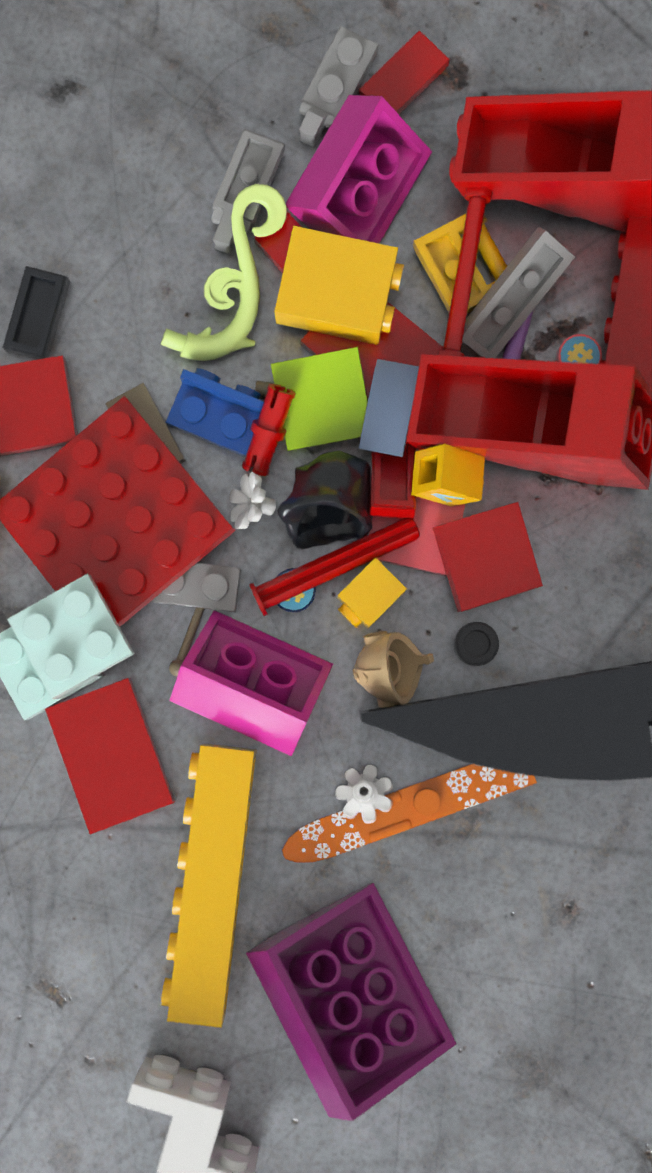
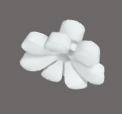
[229,472,276,529]
[335,764,393,824]

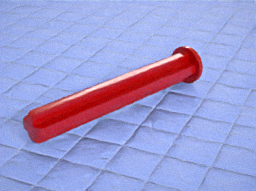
[249,518,420,616]

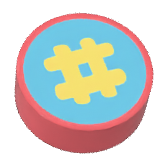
[556,334,602,364]

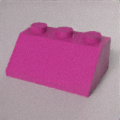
[285,95,432,243]
[169,610,333,756]

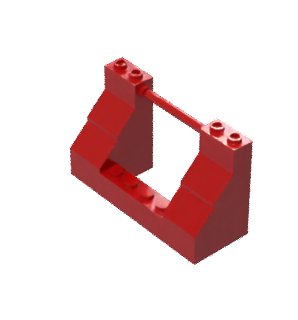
[406,90,652,490]

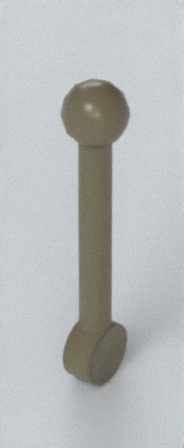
[169,607,205,677]

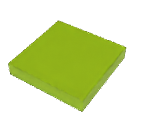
[271,347,368,451]

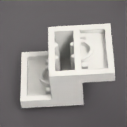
[127,1055,259,1173]

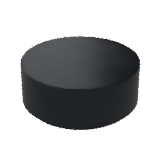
[454,622,499,666]

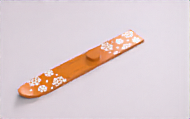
[282,764,537,863]

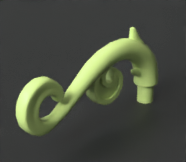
[161,184,287,361]

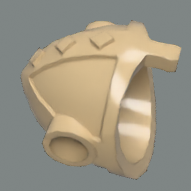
[353,631,434,708]

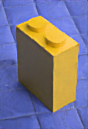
[274,226,404,345]

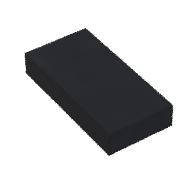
[3,266,70,360]

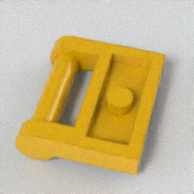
[412,214,507,314]

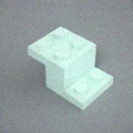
[0,574,134,720]

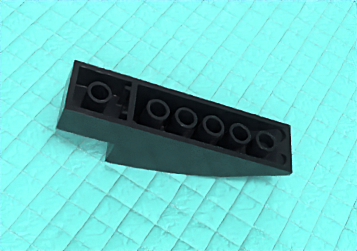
[359,661,652,781]

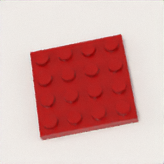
[0,396,236,627]

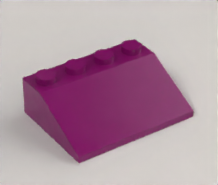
[246,883,457,1121]

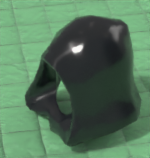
[277,450,372,549]

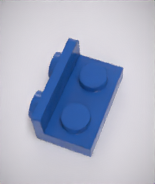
[165,368,264,457]

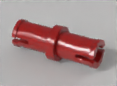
[242,384,296,476]

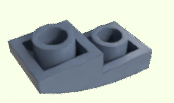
[359,359,419,457]

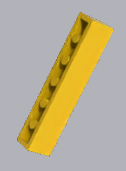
[161,743,257,1028]

